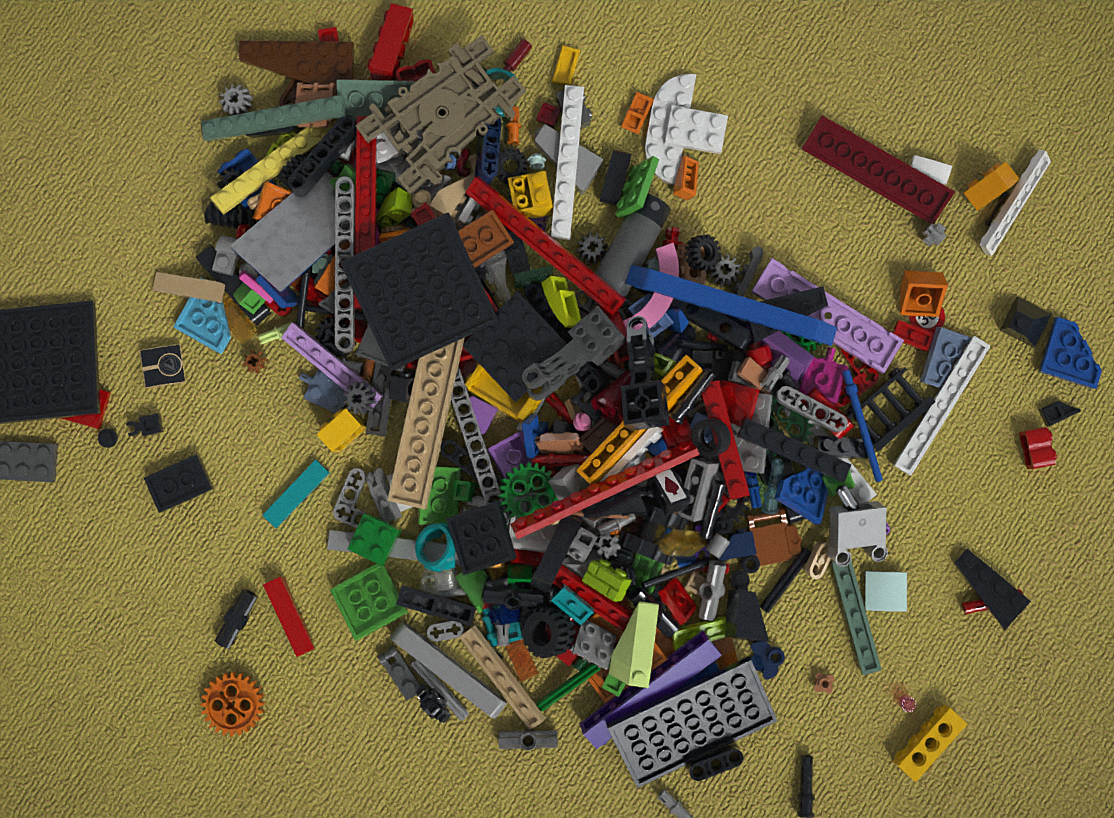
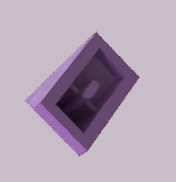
[470,397,498,435]

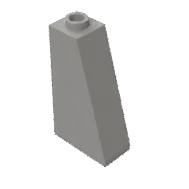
[534,124,603,195]

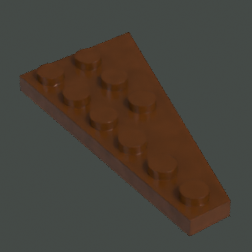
[239,41,354,95]

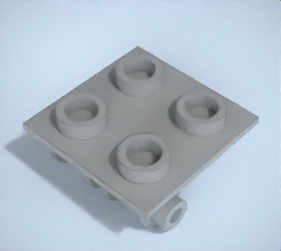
[569,620,617,670]

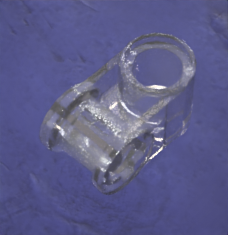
[421,567,459,592]

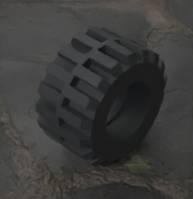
[521,605,575,658]

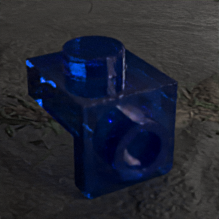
[489,604,521,625]

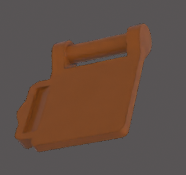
[746,506,802,566]

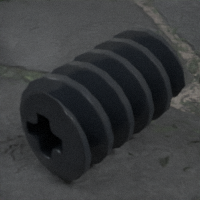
[205,201,248,229]

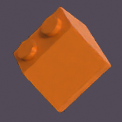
[900,271,948,317]

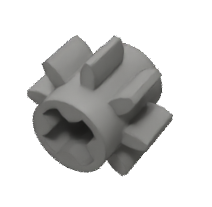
[922,223,947,247]
[595,533,621,559]

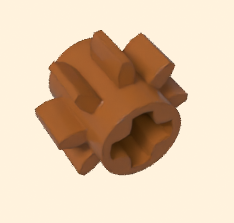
[243,350,268,374]

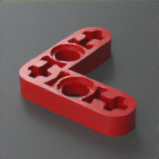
[832,346,879,408]

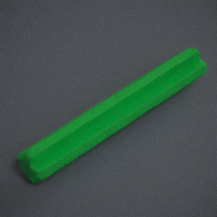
[536,662,601,712]

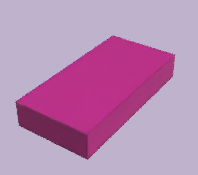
[239,270,273,303]

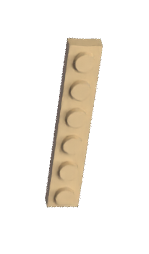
[459,625,545,730]

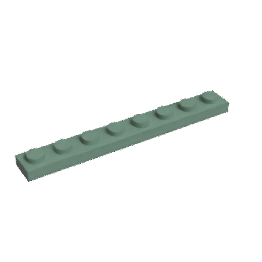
[201,95,345,142]

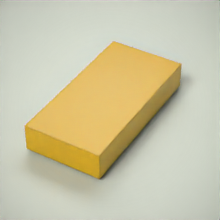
[552,45,580,86]

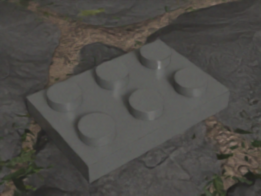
[0,441,58,482]

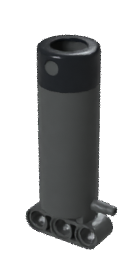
[575,193,671,321]

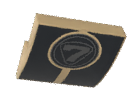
[139,344,186,389]

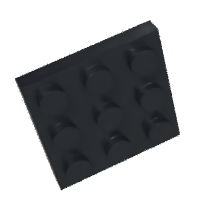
[446,501,517,576]

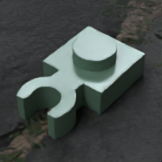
[312,254,333,286]

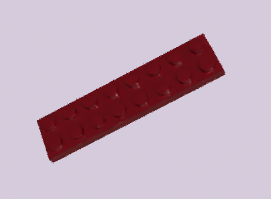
[802,115,955,224]

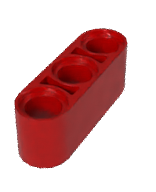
[800,387,854,439]

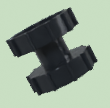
[616,502,688,566]

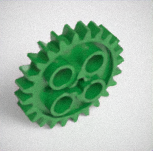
[498,462,558,520]

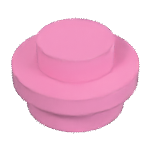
[573,412,592,431]

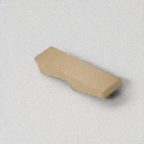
[153,272,225,303]

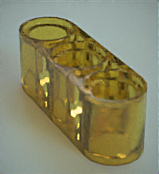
[658,529,707,557]

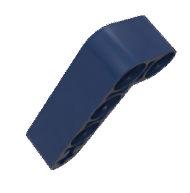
[475,118,502,185]

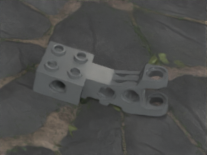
[522,306,627,401]

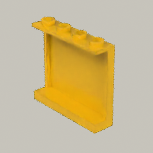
[465,362,543,424]

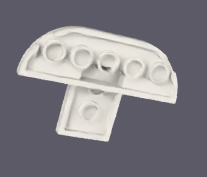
[645,74,728,186]

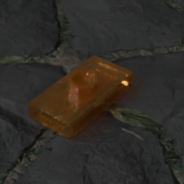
[505,639,539,682]

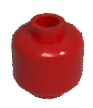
[745,341,774,369]

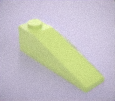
[609,601,659,688]

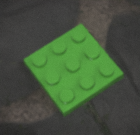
[330,563,408,642]

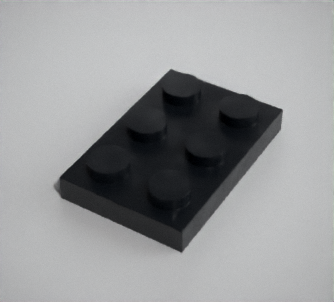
[144,454,214,513]

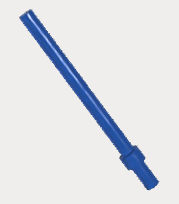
[842,369,883,482]

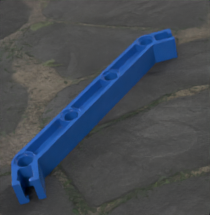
[625,265,838,346]

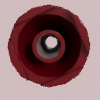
[591,370,631,425]

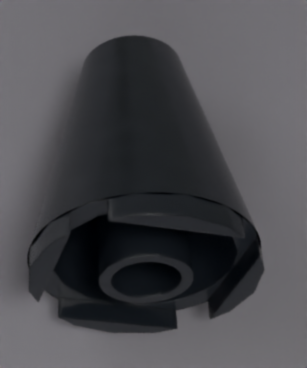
[656,325,697,364]

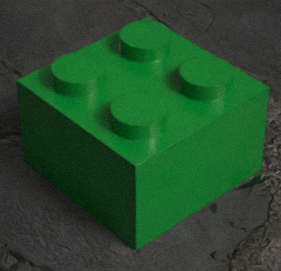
[347,513,402,566]

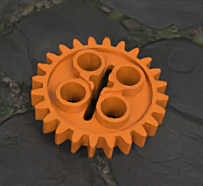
[200,671,266,737]

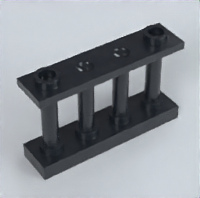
[845,367,936,452]

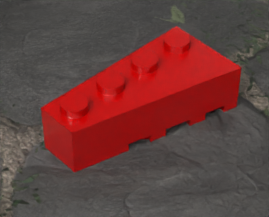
[367,3,414,81]

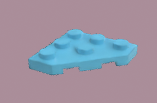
[173,277,231,354]

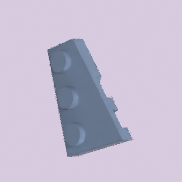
[920,327,972,388]

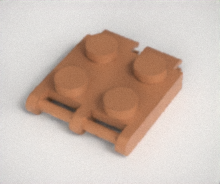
[295,82,336,128]
[535,432,588,455]

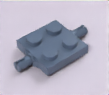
[299,369,347,414]

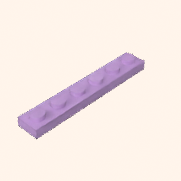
[281,322,383,408]

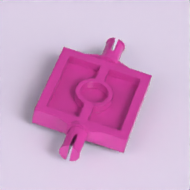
[799,347,848,403]

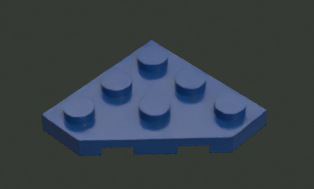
[1038,317,1102,389]
[774,468,828,524]

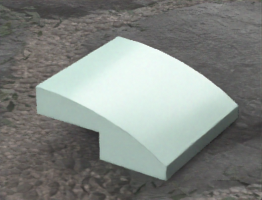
[865,571,907,611]

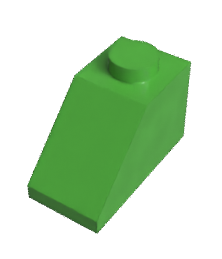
[456,569,488,614]

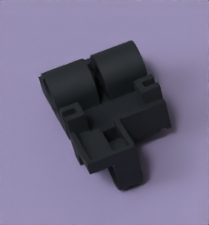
[691,351,746,384]

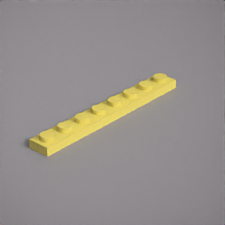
[210,118,339,215]

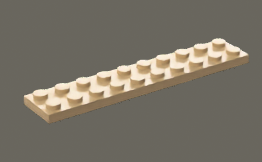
[387,338,464,510]

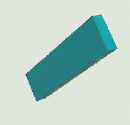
[262,460,330,528]

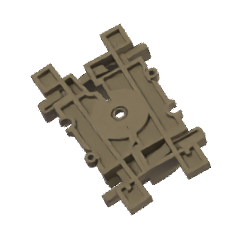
[355,35,527,195]

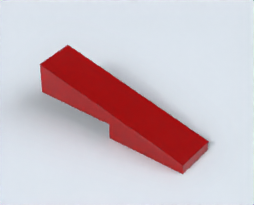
[263,576,315,657]

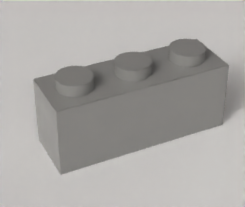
[676,458,719,521]

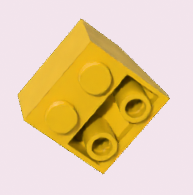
[508,171,553,218]

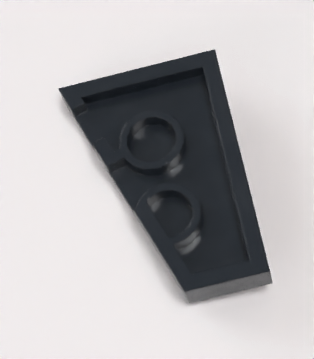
[582,485,647,518]

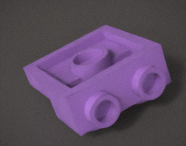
[487,431,538,479]

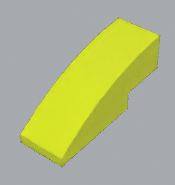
[542,276,581,328]

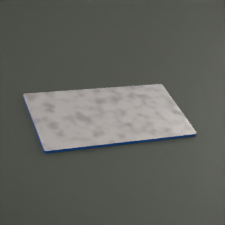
[231,171,356,292]

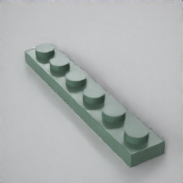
[830,560,882,675]

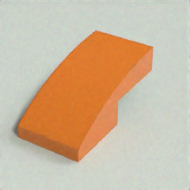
[621,92,654,135]

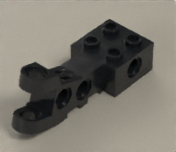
[621,316,669,431]

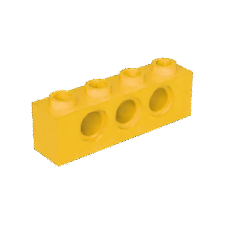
[893,704,968,782]

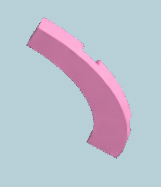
[623,243,679,331]

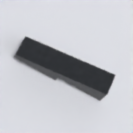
[396,585,476,626]

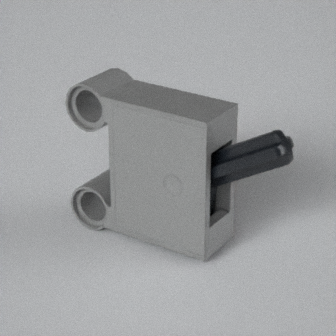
[827,485,888,567]

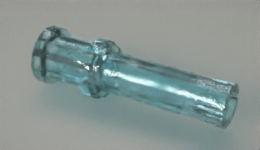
[761,459,785,515]

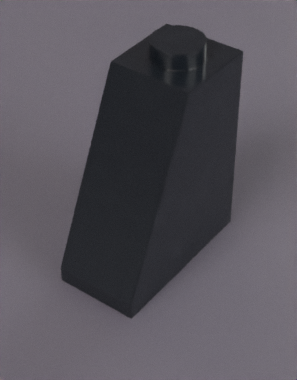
[725,586,768,642]

